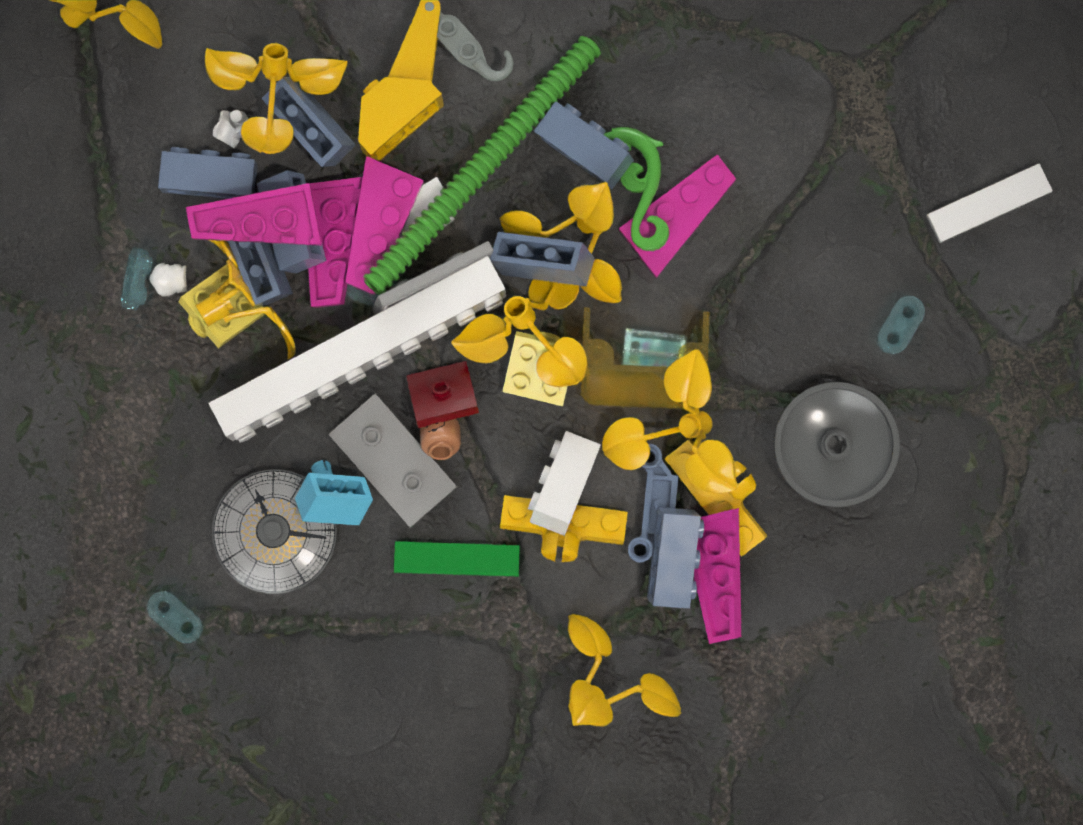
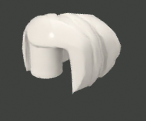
[213,110,248,148]
[149,263,187,297]

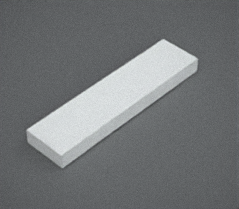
[927,163,1052,243]

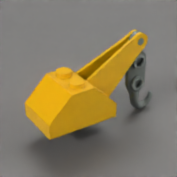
[358,0,514,161]

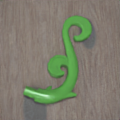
[604,127,670,251]

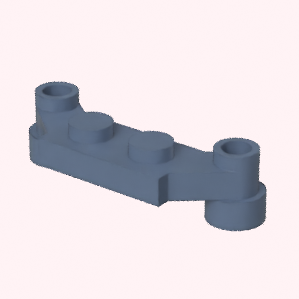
[627,444,678,563]

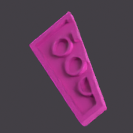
[619,155,736,278]
[345,156,424,296]
[308,177,362,308]
[186,183,322,246]
[694,508,742,644]

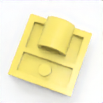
[178,264,264,348]
[503,331,568,406]

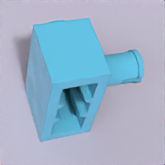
[295,460,373,525]

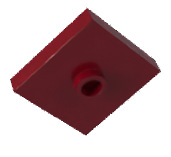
[406,361,479,428]

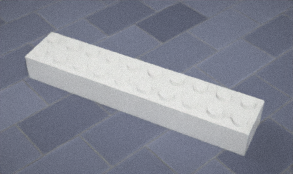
[208,256,506,443]

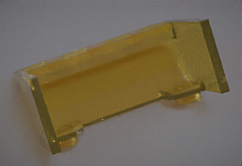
[581,307,710,409]

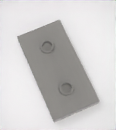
[372,241,494,315]
[329,394,457,528]

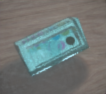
[622,329,687,372]

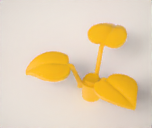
[48,0,162,49]
[205,43,347,154]
[499,182,622,303]
[195,240,296,359]
[451,279,588,387]
[602,349,738,493]
[568,614,681,726]

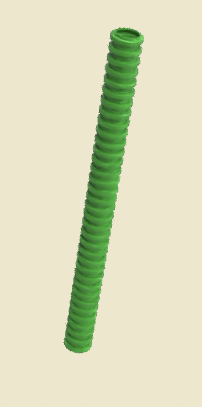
[363,36,601,295]

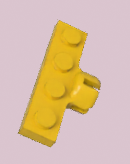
[665,439,767,557]
[500,495,628,562]

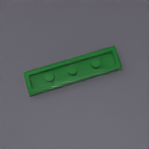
[394,541,520,577]

